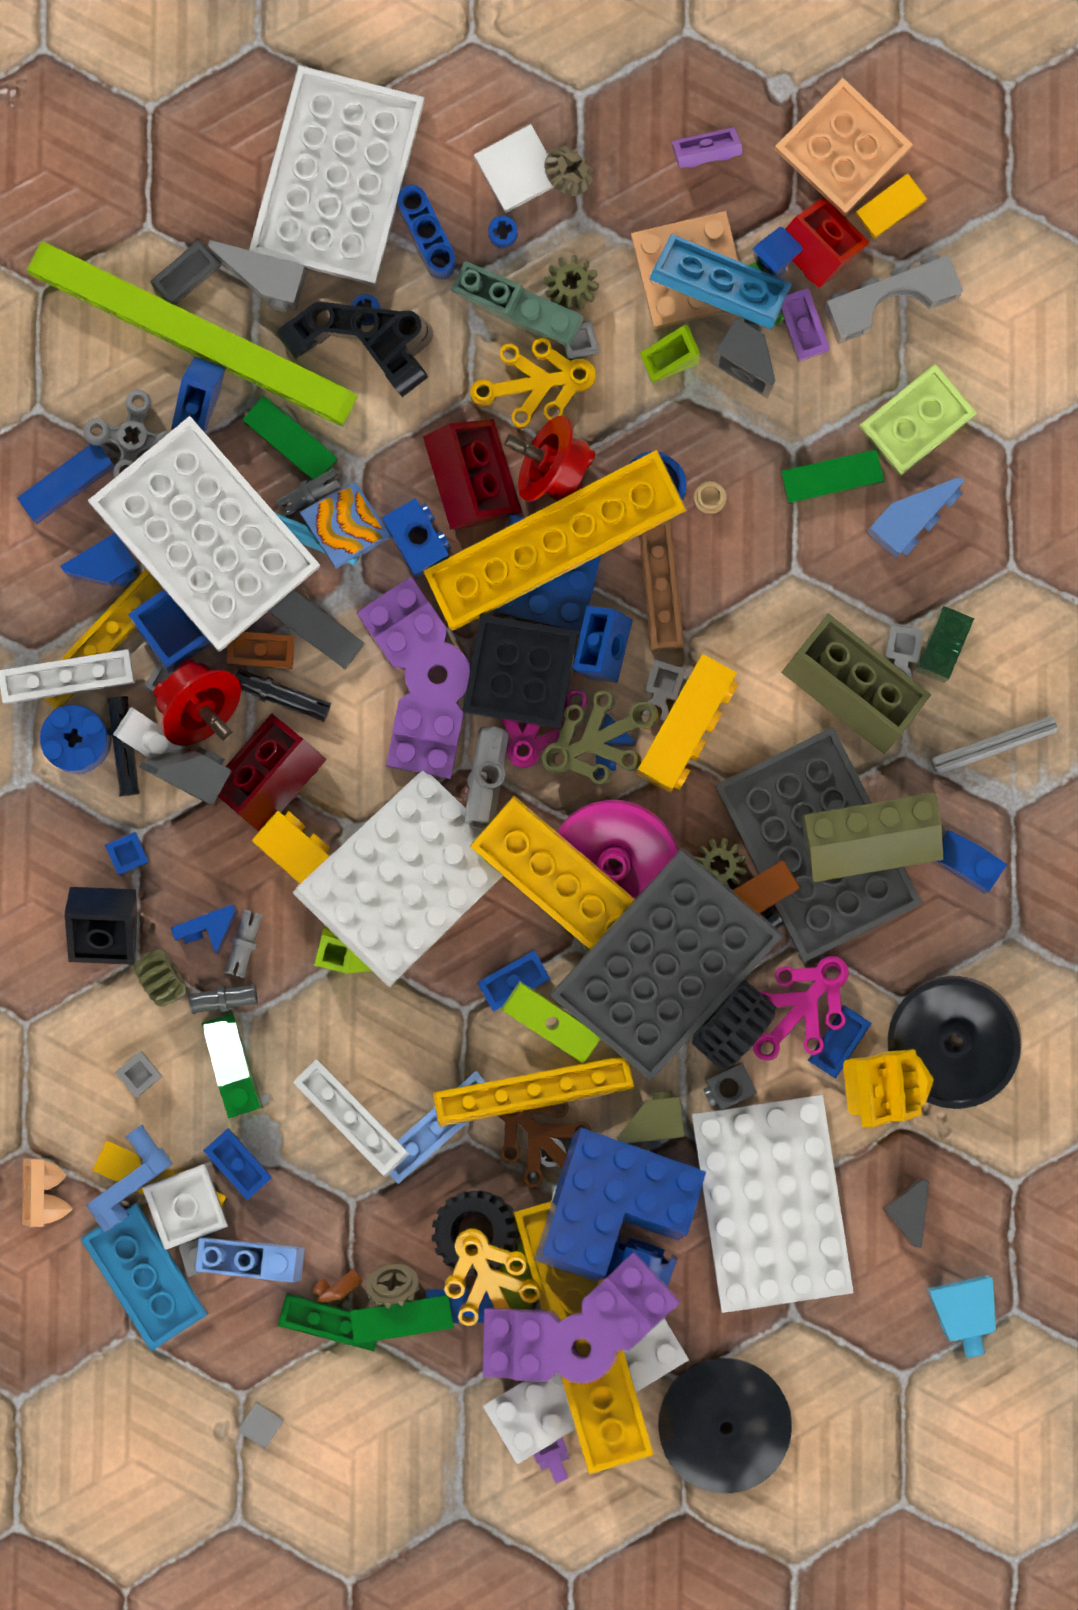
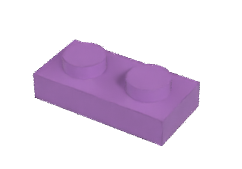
[672,127,743,168]
[780,288,830,362]

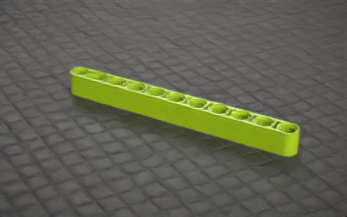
[26,241,358,426]

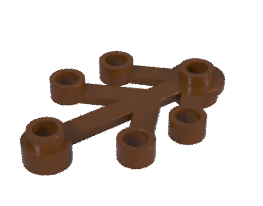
[498,1102,591,1188]

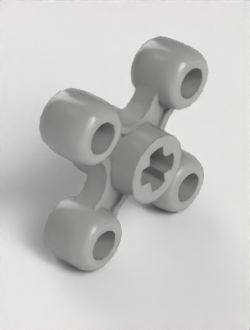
[83,390,171,478]

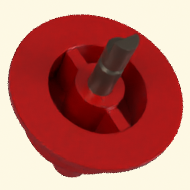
[504,415,595,501]
[153,659,241,746]

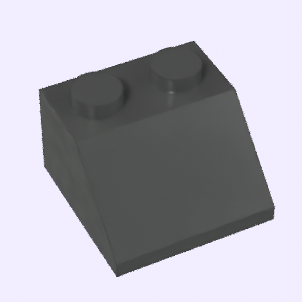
[712,318,775,398]
[139,746,231,805]

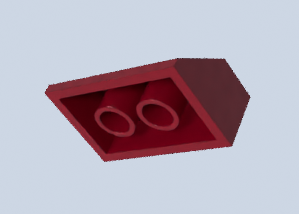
[423,419,522,530]
[218,713,327,832]

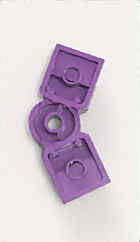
[357,577,470,780]
[483,1252,681,1383]

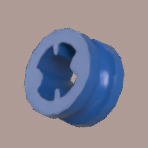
[488,216,517,248]
[352,294,380,326]

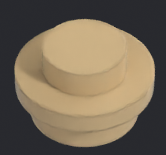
[694,481,726,514]

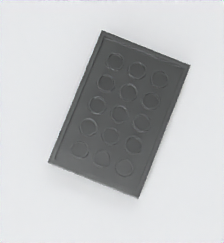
[715,727,923,963]
[550,847,783,1081]

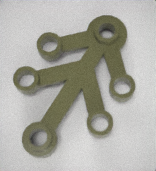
[542,690,659,785]

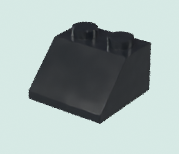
[64,887,138,965]

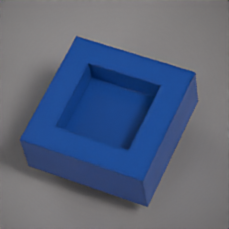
[105,832,150,876]

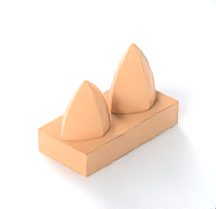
[22,1158,73,1227]

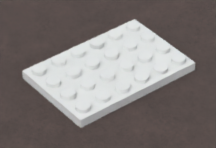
[249,66,425,286]
[88,416,320,652]
[293,770,503,987]
[691,1095,854,1313]

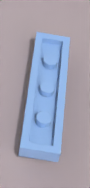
[390,1071,486,1184]

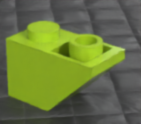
[314,924,372,974]

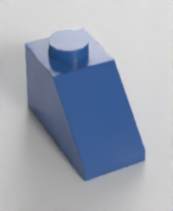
[171,357,226,433]
[60,533,141,587]
[936,830,1007,894]

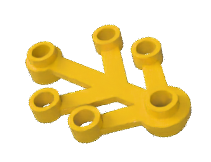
[470,338,596,429]
[444,1229,540,1326]

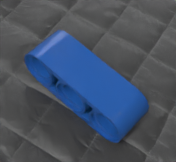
[397,185,456,279]

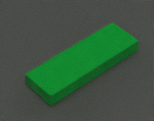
[242,395,338,480]
[780,449,884,504]
[278,1293,377,1351]
[349,1295,454,1344]

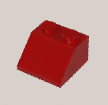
[785,198,870,288]

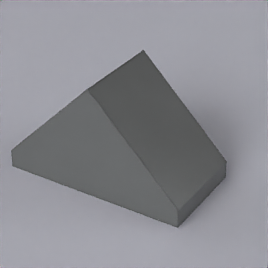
[882,1179,929,1248]

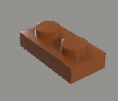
[226,632,295,670]

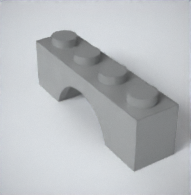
[824,254,963,344]

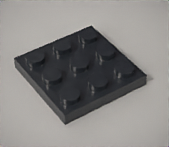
[463,614,578,730]

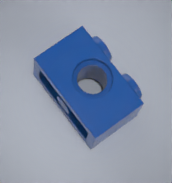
[382,498,451,579]
[572,606,633,683]

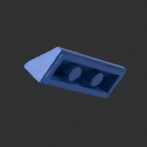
[17,444,115,525]

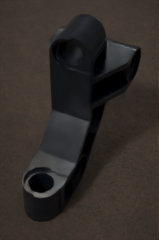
[276,302,433,397]

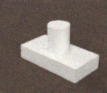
[113,707,186,759]

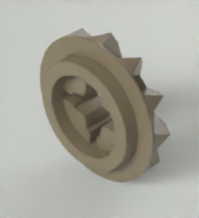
[544,145,594,196]
[366,1264,419,1309]

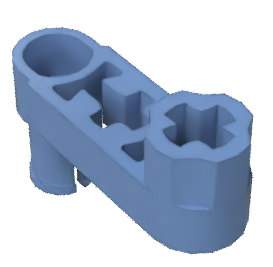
[86,1125,173,1233]

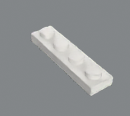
[0,649,135,704]
[293,1059,410,1177]

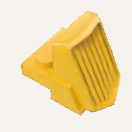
[843,1049,933,1128]

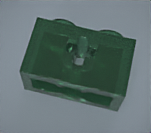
[914,606,975,683]

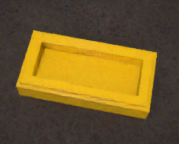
[855,173,927,240]

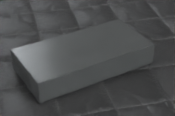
[150,240,221,305]

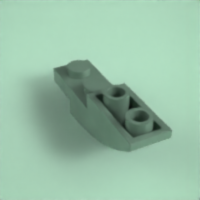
[451,261,584,348]

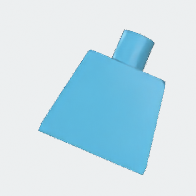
[926,1275,996,1358]

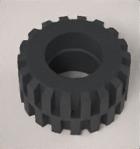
[691,981,777,1070]
[432,1191,520,1275]

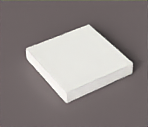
[474,125,554,213]
[142,1164,228,1250]

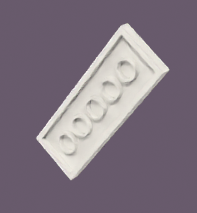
[483,1318,689,1464]

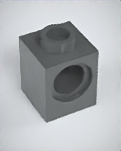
[703,1063,757,1110]

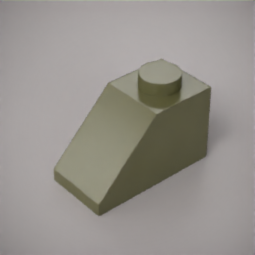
[617,1091,684,1143]

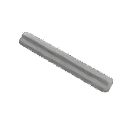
[932,716,1058,775]

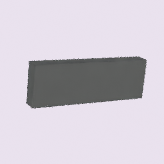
[268,590,365,670]

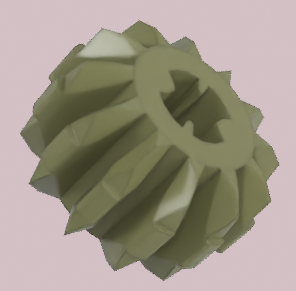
[544,255,599,310]
[694,838,747,887]
[135,949,186,1007]

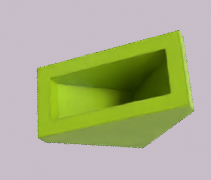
[639,324,701,383]

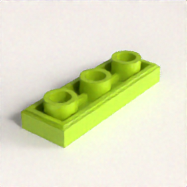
[501,981,601,1063]

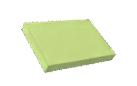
[859,364,977,477]

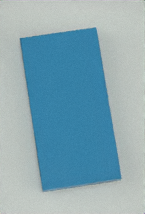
[649,234,792,330]
[80,1202,208,1351]

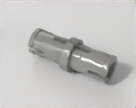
[224,909,264,978]

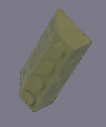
[781,613,931,754]
[801,792,943,882]

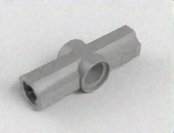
[464,726,509,829]

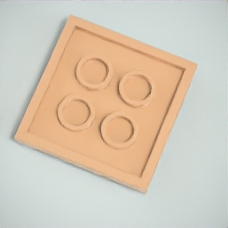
[774,78,913,216]
[631,211,738,329]

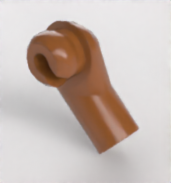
[312,1269,362,1303]

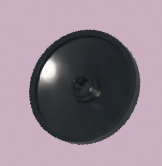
[887,976,1022,1109]
[658,1357,792,1494]

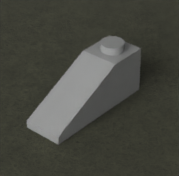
[208,240,306,312]

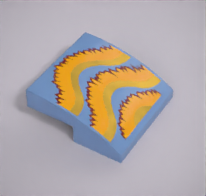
[300,482,391,569]

